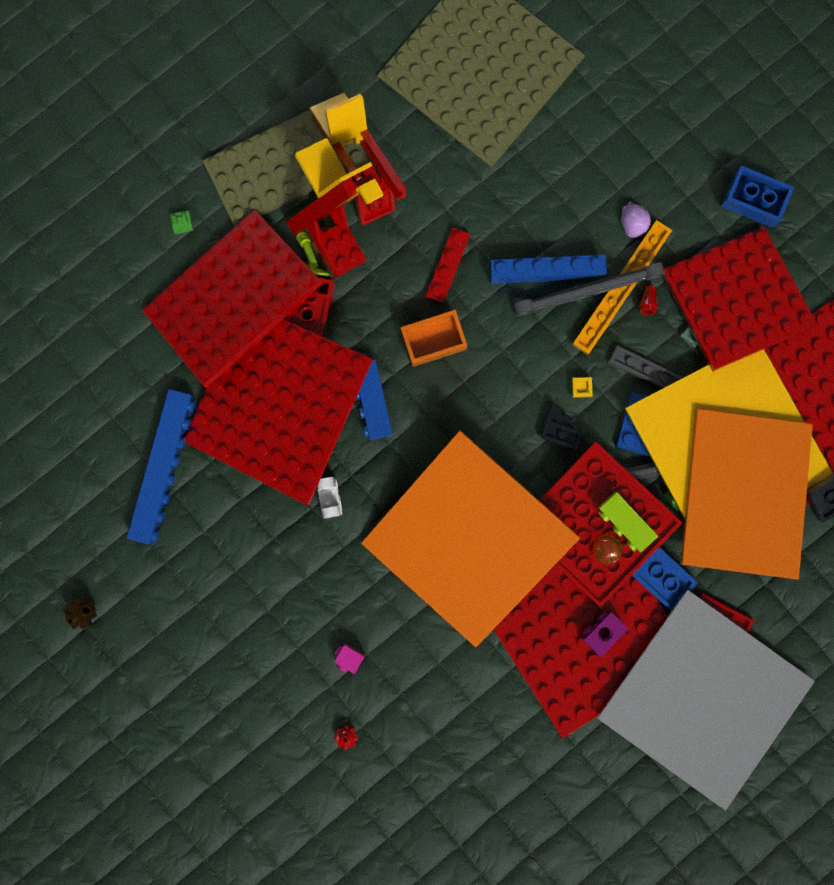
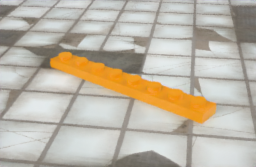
[572,220,672,355]

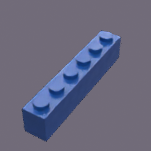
[489,255,607,284]

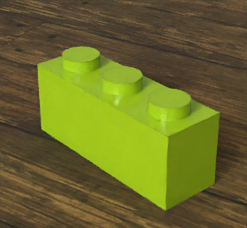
[598,492,659,553]

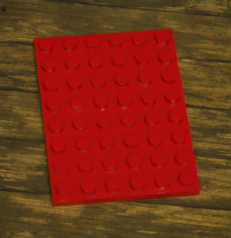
[142,210,323,388]

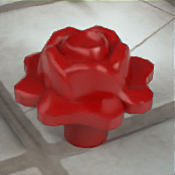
[334,725,358,750]

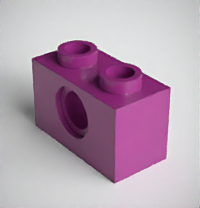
[581,611,628,657]

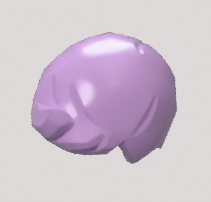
[621,202,651,238]

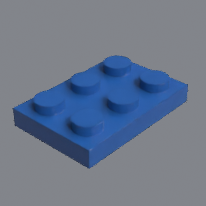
[616,392,651,457]
[632,547,698,611]

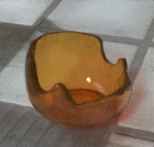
[592,533,623,565]

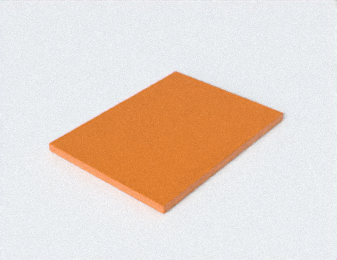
[680,409,813,580]

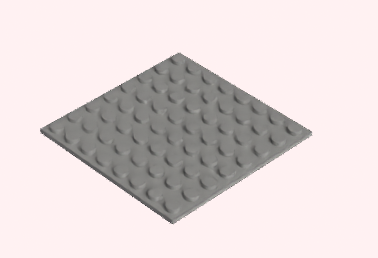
[597,590,815,811]

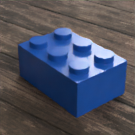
[721,165,794,228]

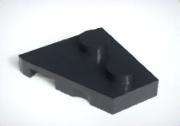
[540,403,583,451]

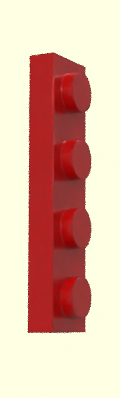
[426,228,470,305]

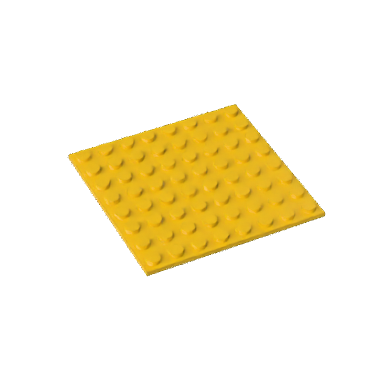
[625,350,833,519]

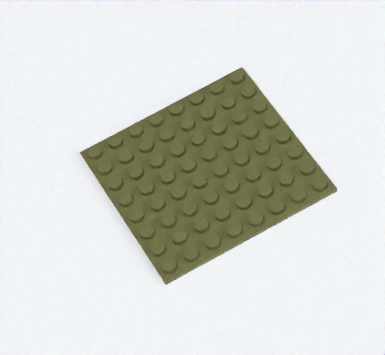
[377,0,585,168]

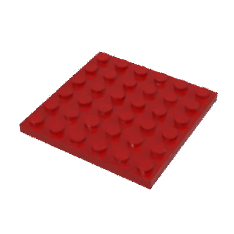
[663,227,818,372]
[539,442,682,608]

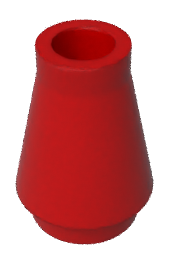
[639,285,658,315]

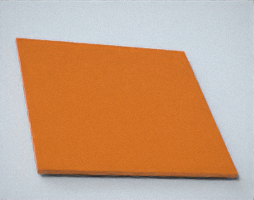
[361,430,580,647]

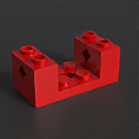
[286,278,336,337]

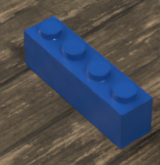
[357,360,393,441]

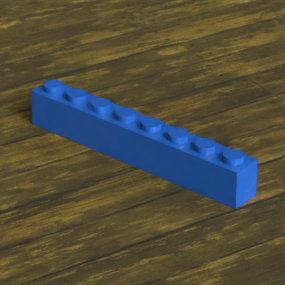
[127,389,196,545]

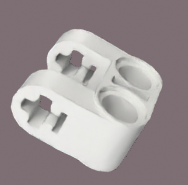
[317,477,343,519]

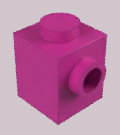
[334,643,365,674]

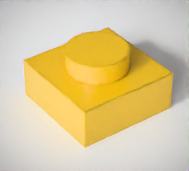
[572,377,593,398]

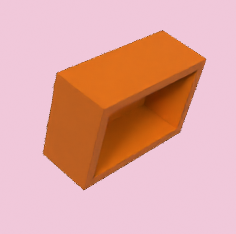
[400,310,467,367]

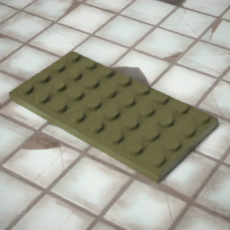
[203,110,369,227]

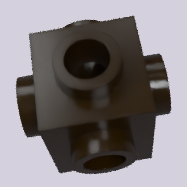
[62,596,97,630]

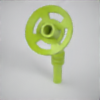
[296,231,332,278]

